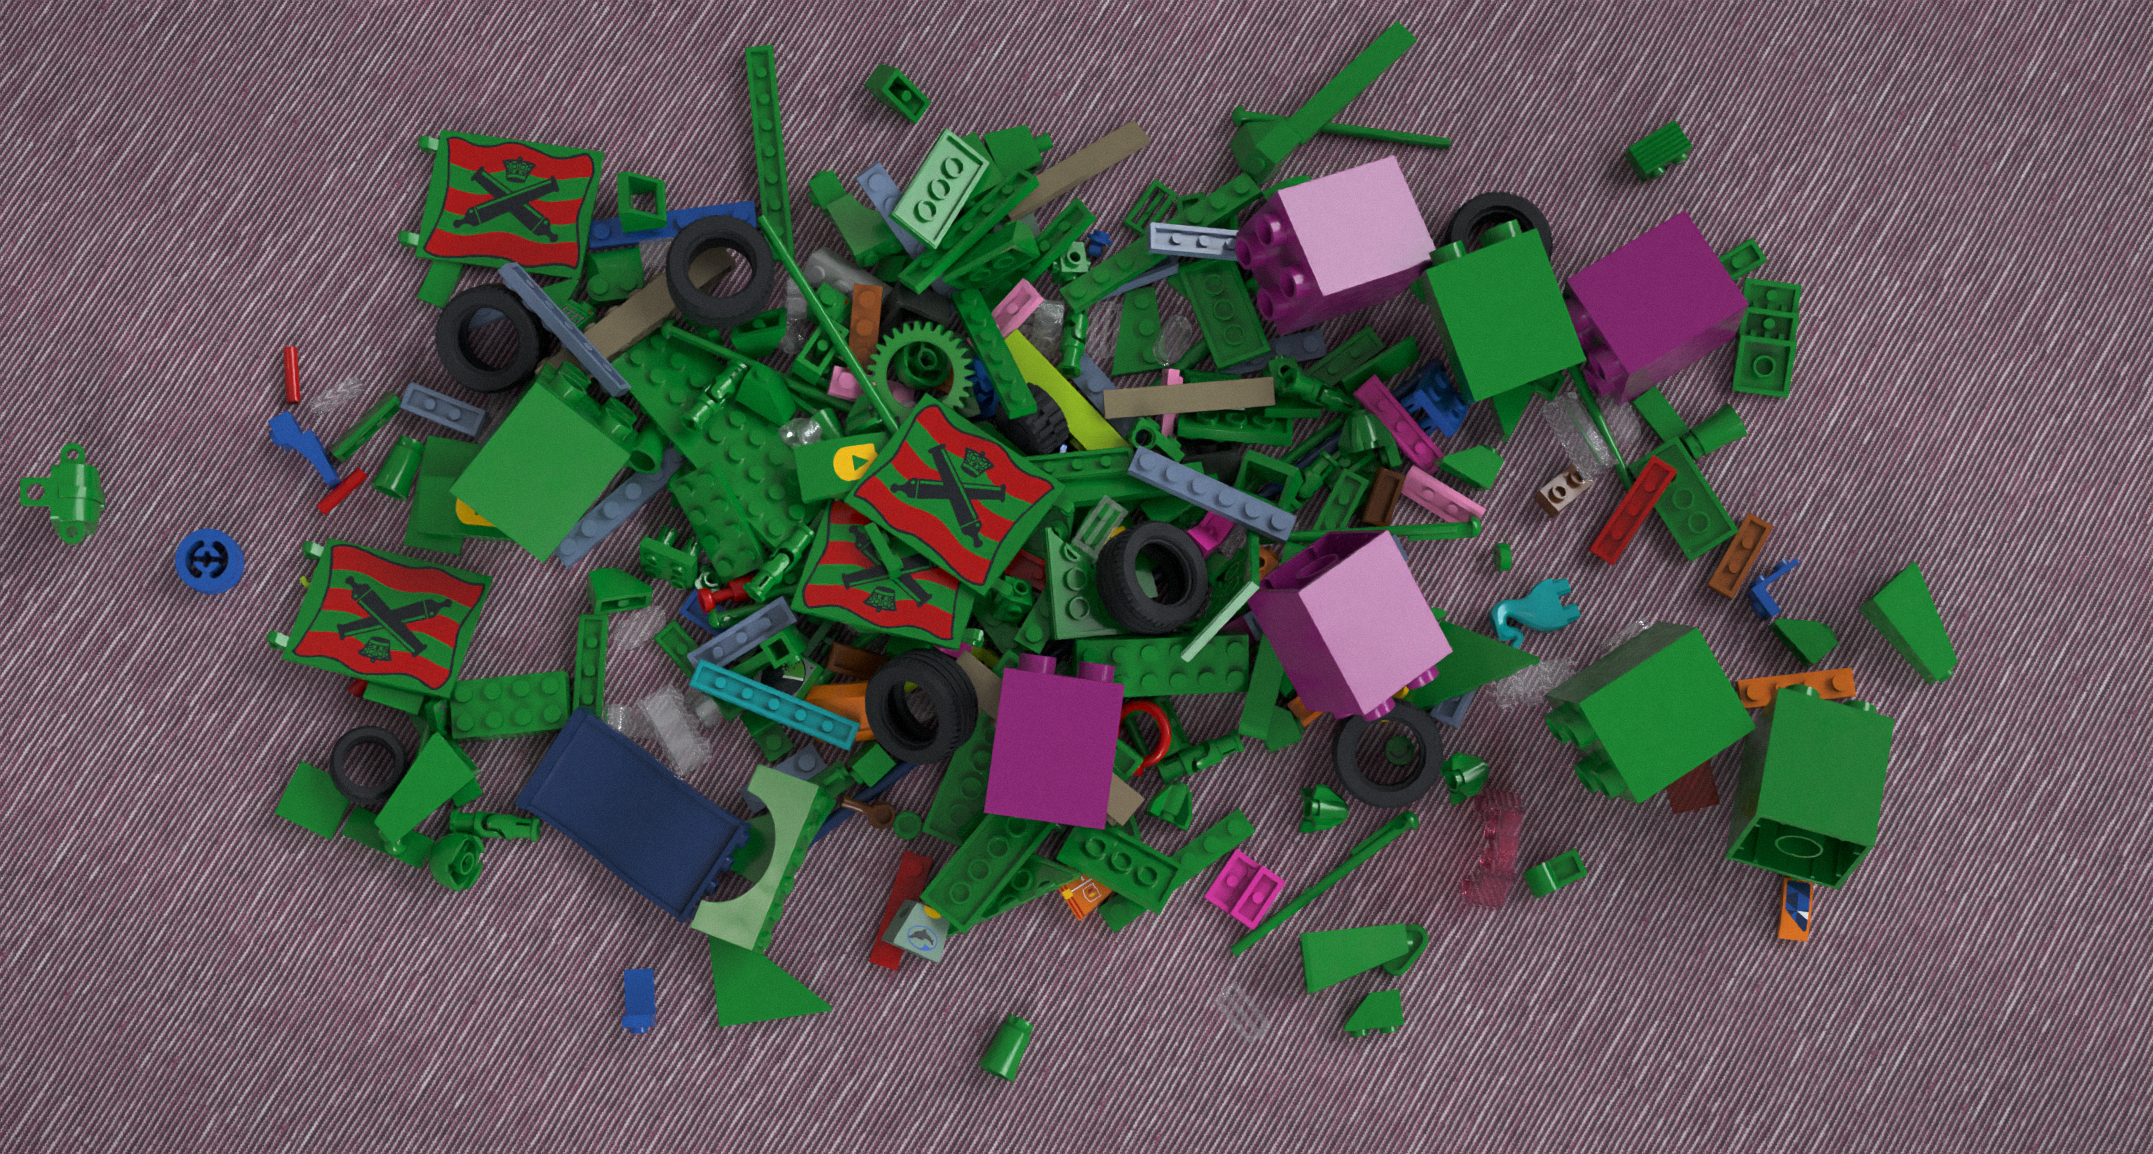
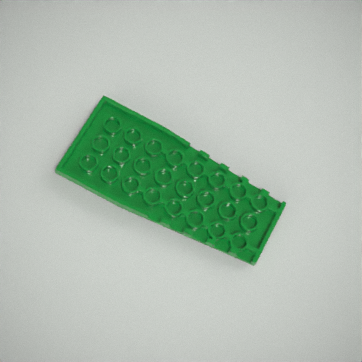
[610,327,829,552]

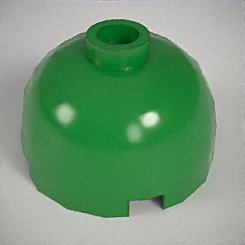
[893,341,952,391]
[429,832,484,892]

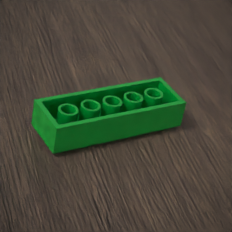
[1071,629,1249,697]

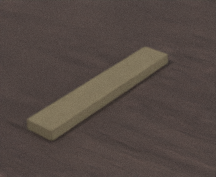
[1005,120,1150,222]
[1102,377,1275,419]

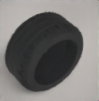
[329,725,408,804]

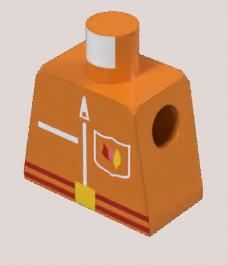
[1057,865,1113,922]

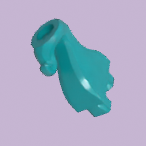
[1488,578,1581,648]

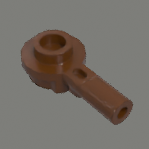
[840,795,896,829]

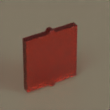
[1666,759,1720,815]

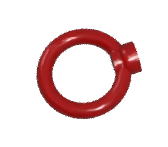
[1118,699,1172,776]

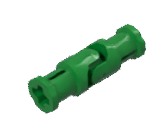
[1056,306,1091,378]
[679,359,749,434]
[1281,368,1362,419]
[1276,449,1340,514]
[743,522,816,603]
[1155,728,1244,785]
[449,809,541,842]

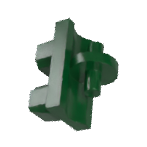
[798,615,841,658]

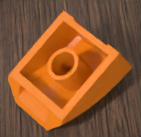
[805,680,877,743]

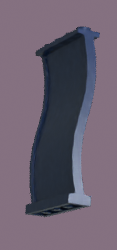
[514,706,753,924]

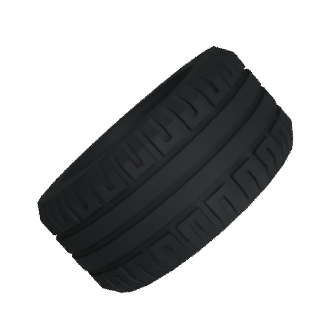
[1442,191,1553,262]
[665,215,775,329]
[435,282,551,394]
[1096,520,1208,636]
[865,648,978,765]
[1331,697,1443,809]

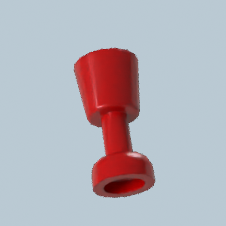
[697,572,755,614]

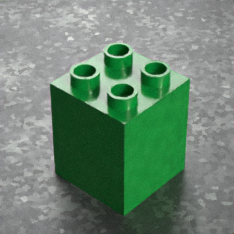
[1418,219,1586,405]
[449,361,638,563]
[1544,621,1757,804]
[1724,684,1895,890]

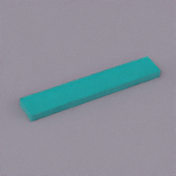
[689,659,861,752]

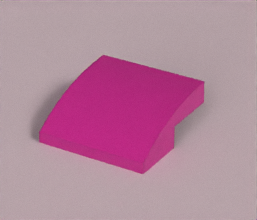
[1202,849,1286,930]

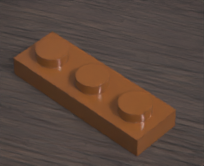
[847,283,883,371]
[1706,512,1774,600]

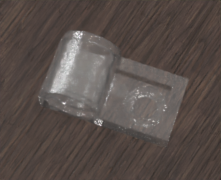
[1032,298,1066,358]
[602,704,662,740]

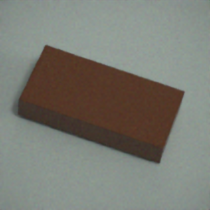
[1359,466,1406,527]
[824,640,888,680]

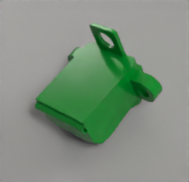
[20,443,105,545]

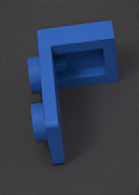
[1746,558,1800,622]
[622,968,657,1034]

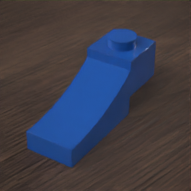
[268,410,342,489]

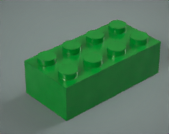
[450,670,572,743]

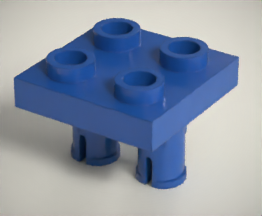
[1401,364,1470,438]

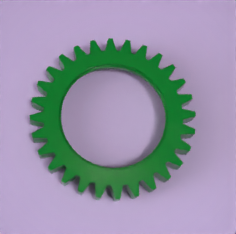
[867,321,976,426]

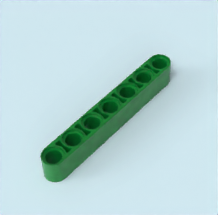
[1238,541,1307,741]

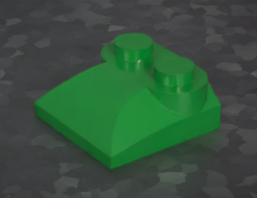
[585,247,646,309]

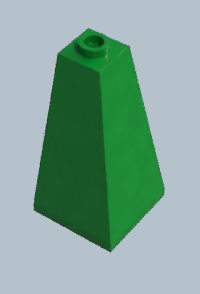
[1858,562,1958,685]
[374,728,482,844]
[1299,923,1413,995]

